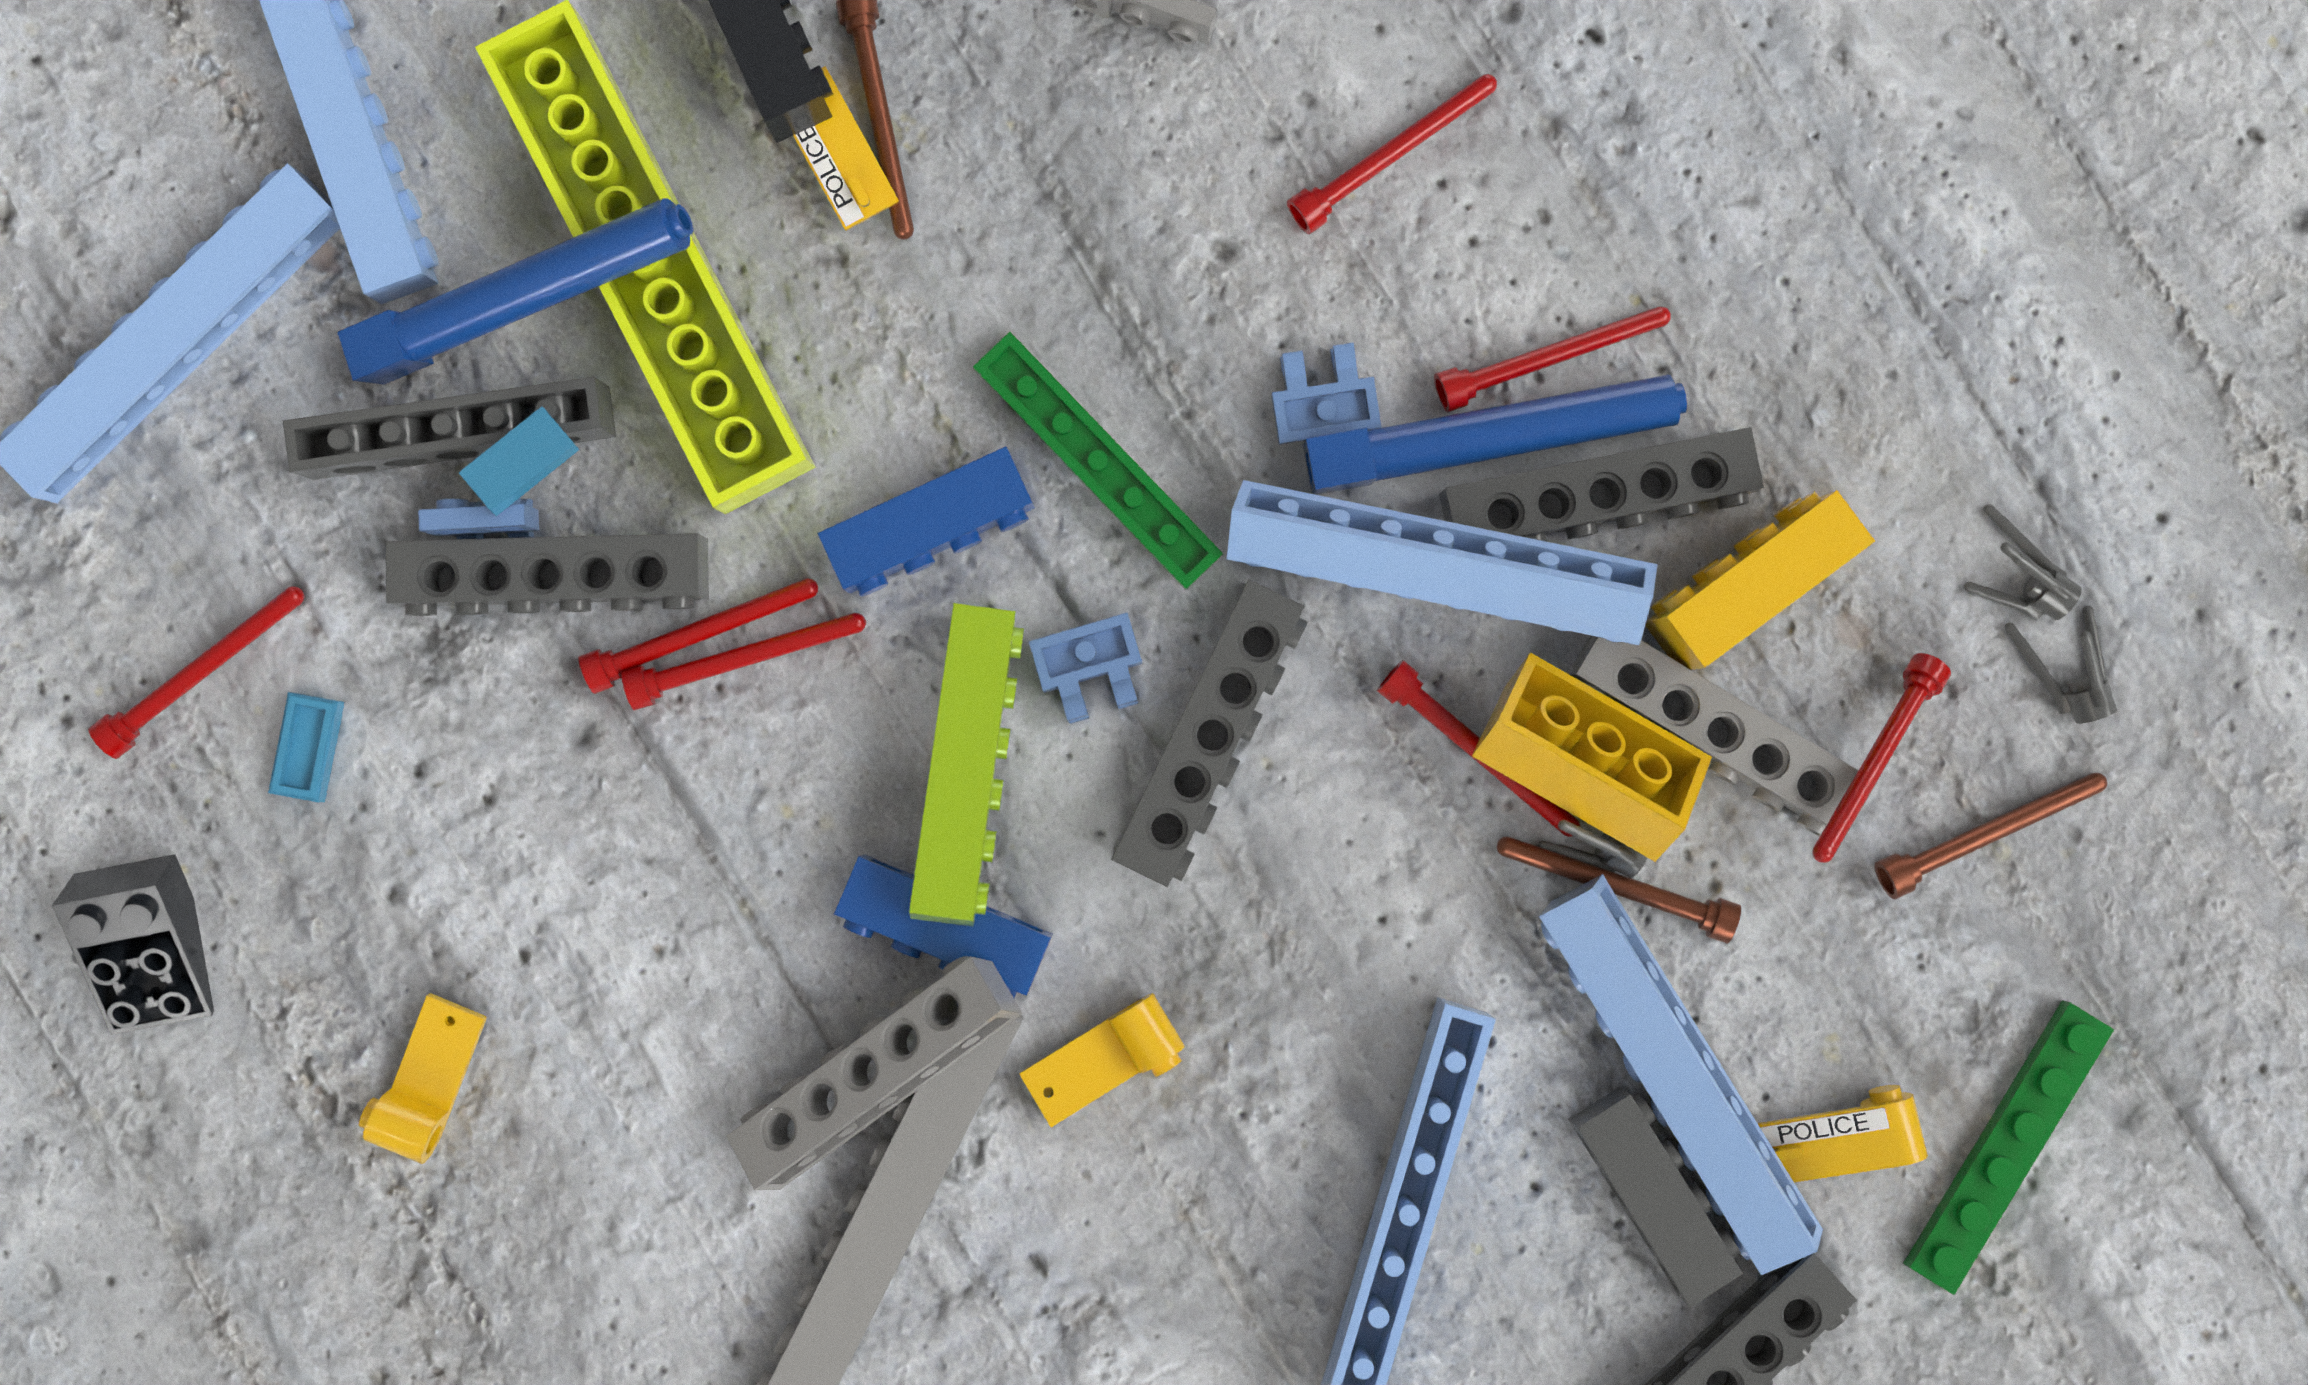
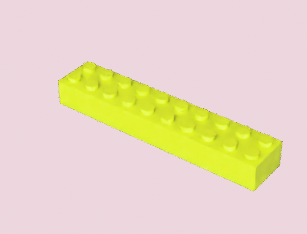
[475,0,816,514]

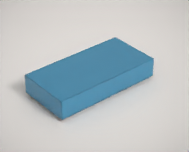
[458,406,579,516]
[268,692,345,803]

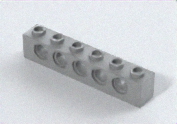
[1568,636,1877,837]
[726,956,1023,1190]

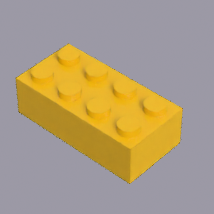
[1645,490,1876,670]
[1472,652,1712,862]

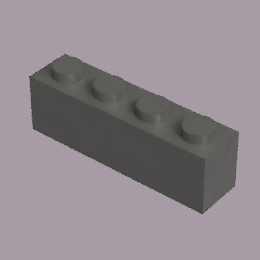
[1568,1087,1743,1307]

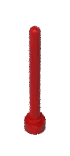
[1286,74,1497,235]
[1434,306,1671,413]
[578,578,819,694]
[88,586,305,759]
[621,613,866,711]
[1812,653,1951,863]
[1376,660,1581,837]

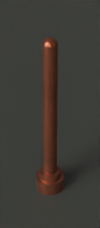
[835,0,914,240]
[1874,773,2108,900]
[1497,836,1741,944]

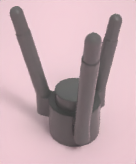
[1964,504,2082,620]
[2004,606,2118,724]
[1538,820,1647,878]

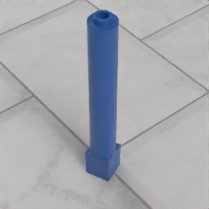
[337,198,693,385]
[1303,374,1687,495]

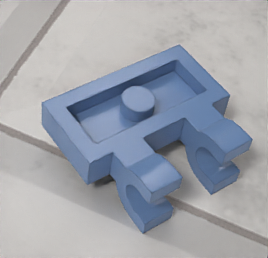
[1271,342,1382,445]
[418,497,539,539]
[1029,612,1143,724]

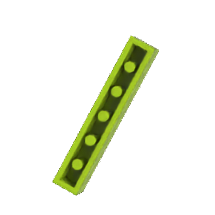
[909,603,1024,927]

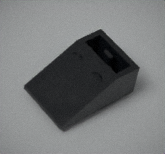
[52,854,214,1035]

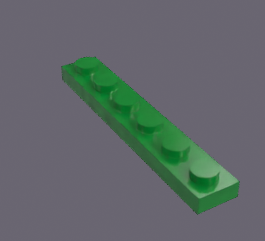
[973,332,1223,590]
[1903,1000,2115,1295]

